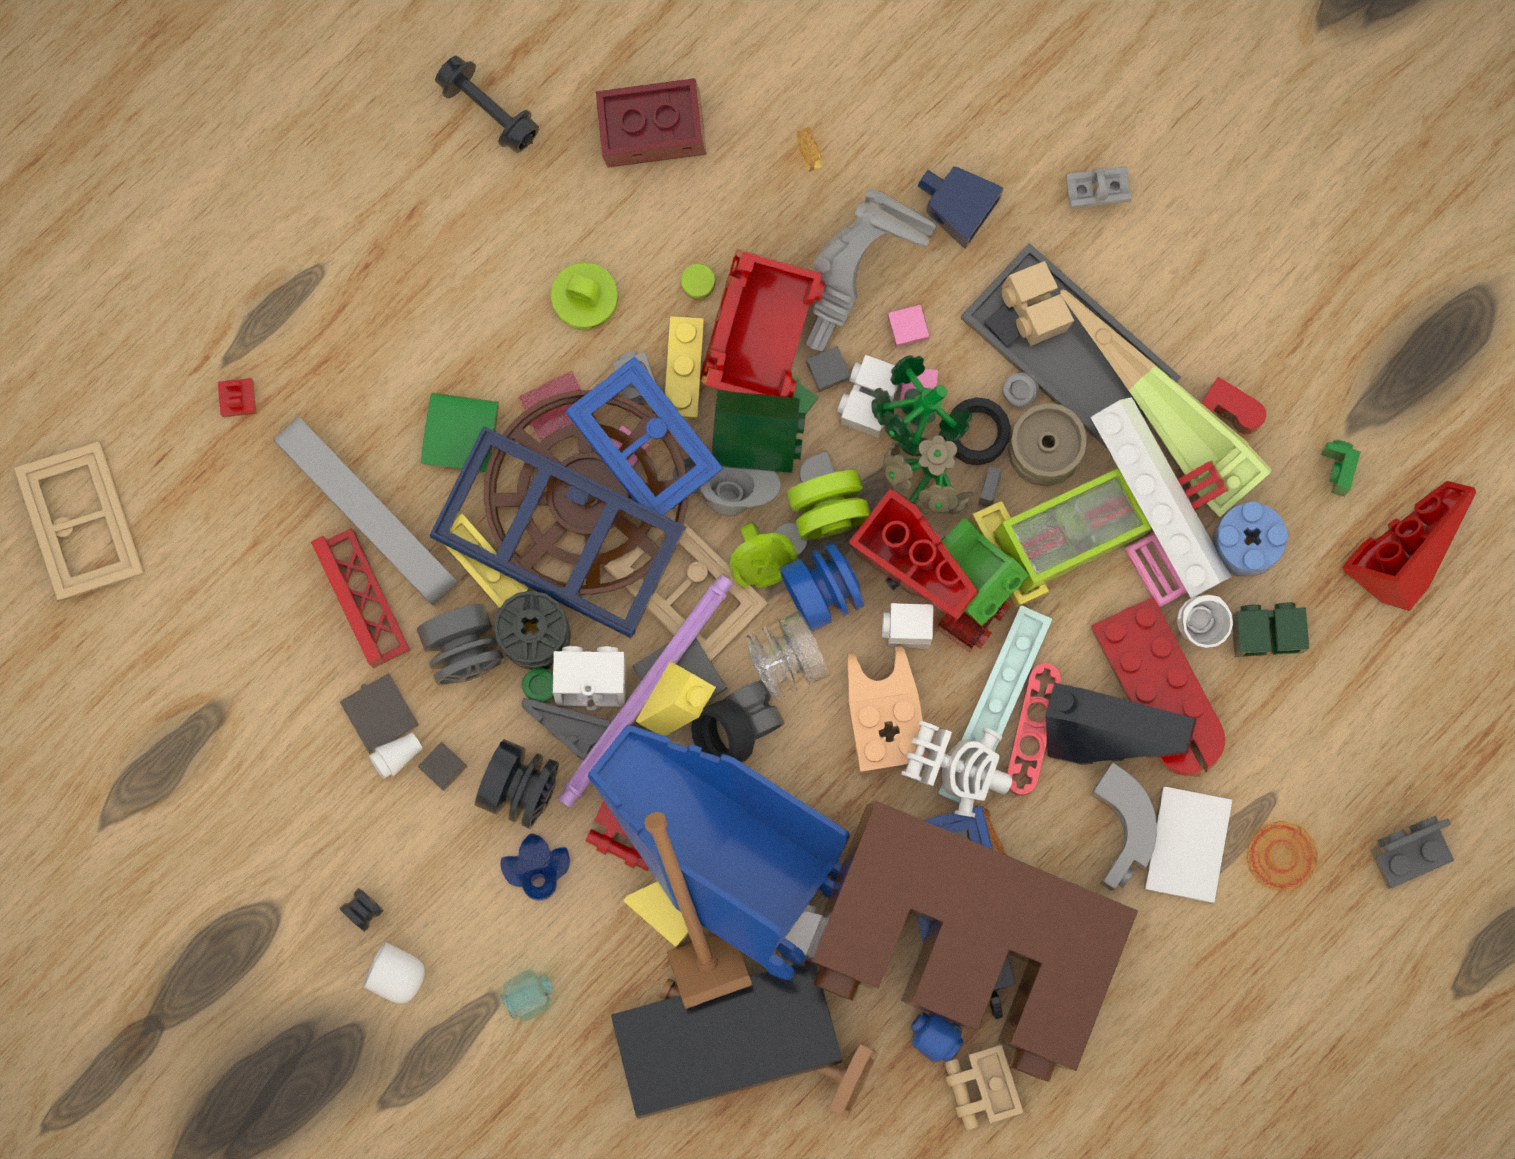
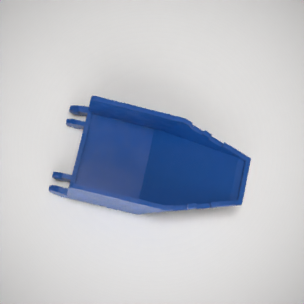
[588,725,850,980]

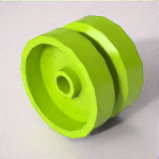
[787,470,871,541]

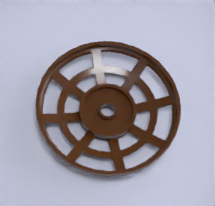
[484,390,689,595]

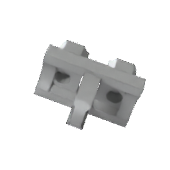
[1066,167,1131,209]

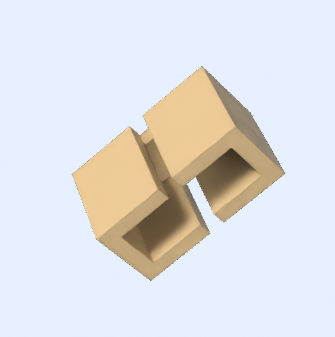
[1002,261,1074,346]

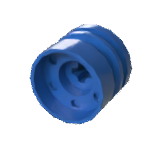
[779,542,864,633]

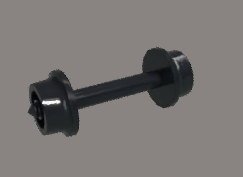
[435,56,539,153]

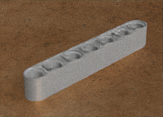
[273,416,458,606]

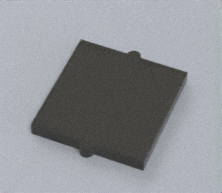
[340,673,419,754]

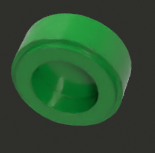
[522,668,554,703]

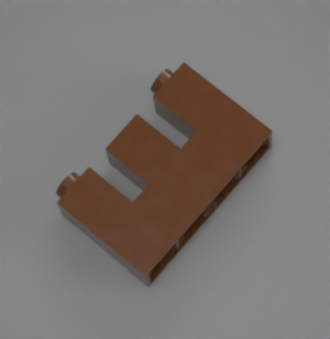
[804,801,1138,1082]

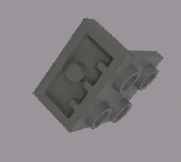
[1371,815,1454,889]

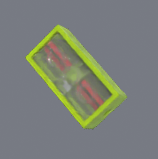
[993,468,1152,593]

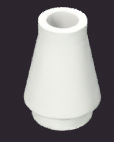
[369,732,423,779]

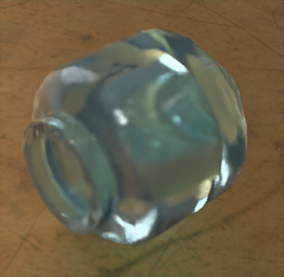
[500,969,555,1021]

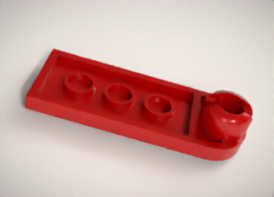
[1091,596,1225,777]

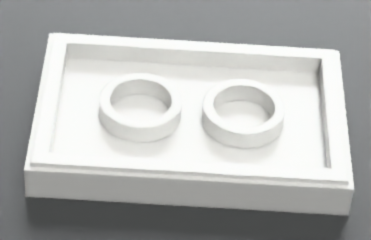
[1144,786,1232,903]

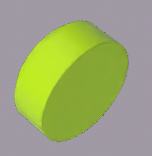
[681,264,715,299]

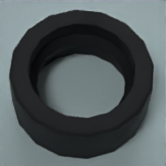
[946,397,1011,465]
[691,699,755,762]

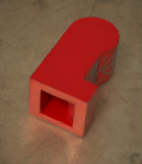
[1201,377,1266,434]

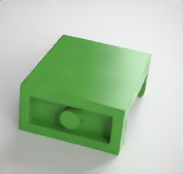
[942,518,1029,626]

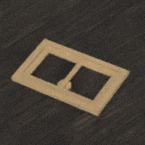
[14,441,144,602]
[604,510,768,662]

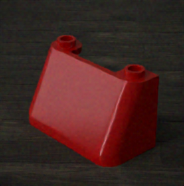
[700,249,825,398]

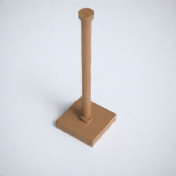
[644,812,752,1009]
[659,979,878,1118]

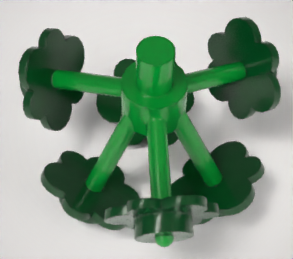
[871,355,972,457]

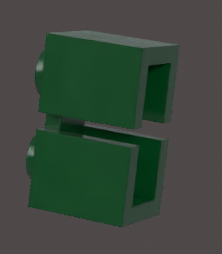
[1232,602,1309,657]

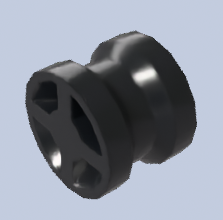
[339,888,384,932]

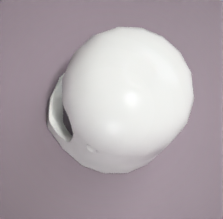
[1177,594,1233,648]
[363,941,425,1004]

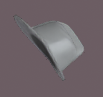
[699,466,781,516]

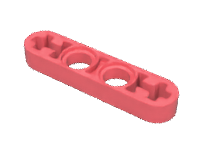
[1007,663,1061,796]

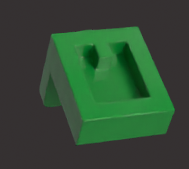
[1321,440,1361,497]

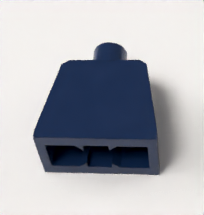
[917,167,1003,249]

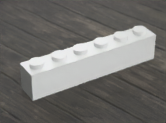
[1091,397,1231,598]

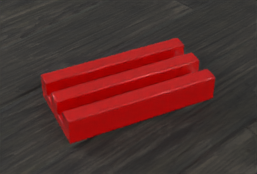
[1177,461,1229,510]

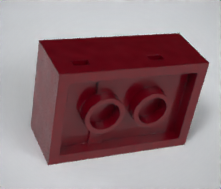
[596,78,707,168]

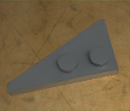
[522,698,612,761]

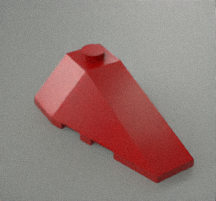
[1342,481,1476,611]
[848,489,978,620]

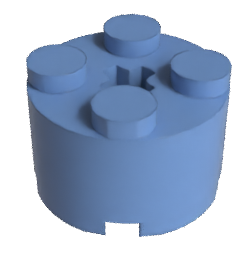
[1213,501,1288,576]

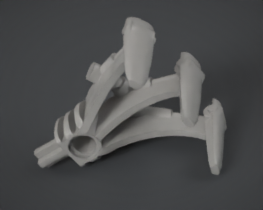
[805,188,937,352]

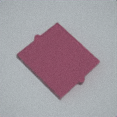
[519,371,597,441]

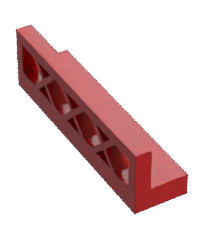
[311,528,410,668]

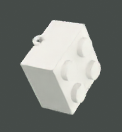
[553,646,626,711]

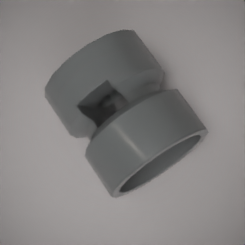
[723,680,785,740]

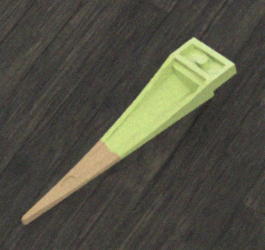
[1060,289,1272,517]

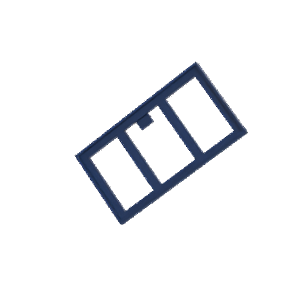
[430,426,687,639]

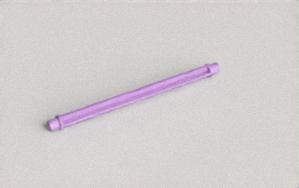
[558,575,733,808]

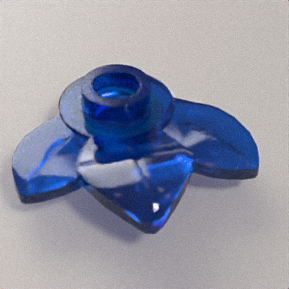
[500,833,570,901]

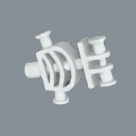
[901,721,1012,817]

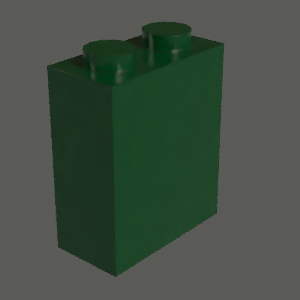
[712,391,805,473]

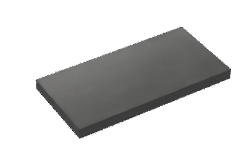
[961,243,1181,449]

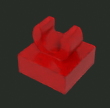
[218,378,256,417]

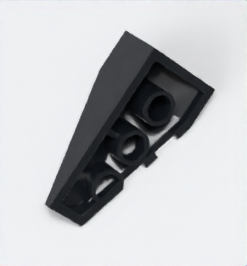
[1045,683,1197,765]

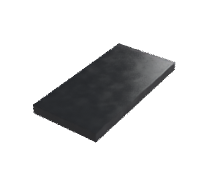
[611,961,843,1119]

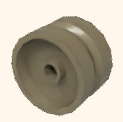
[1008,403,1087,486]

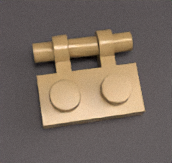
[944,1044,1024,1131]

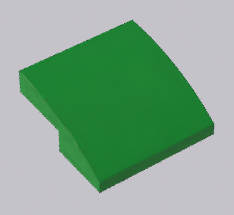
[421,393,499,472]

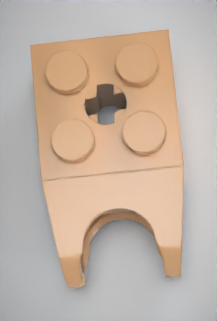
[847,645,929,775]

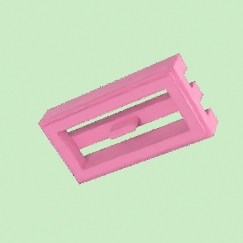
[1124,532,1188,608]

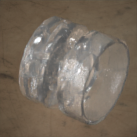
[746,610,830,701]

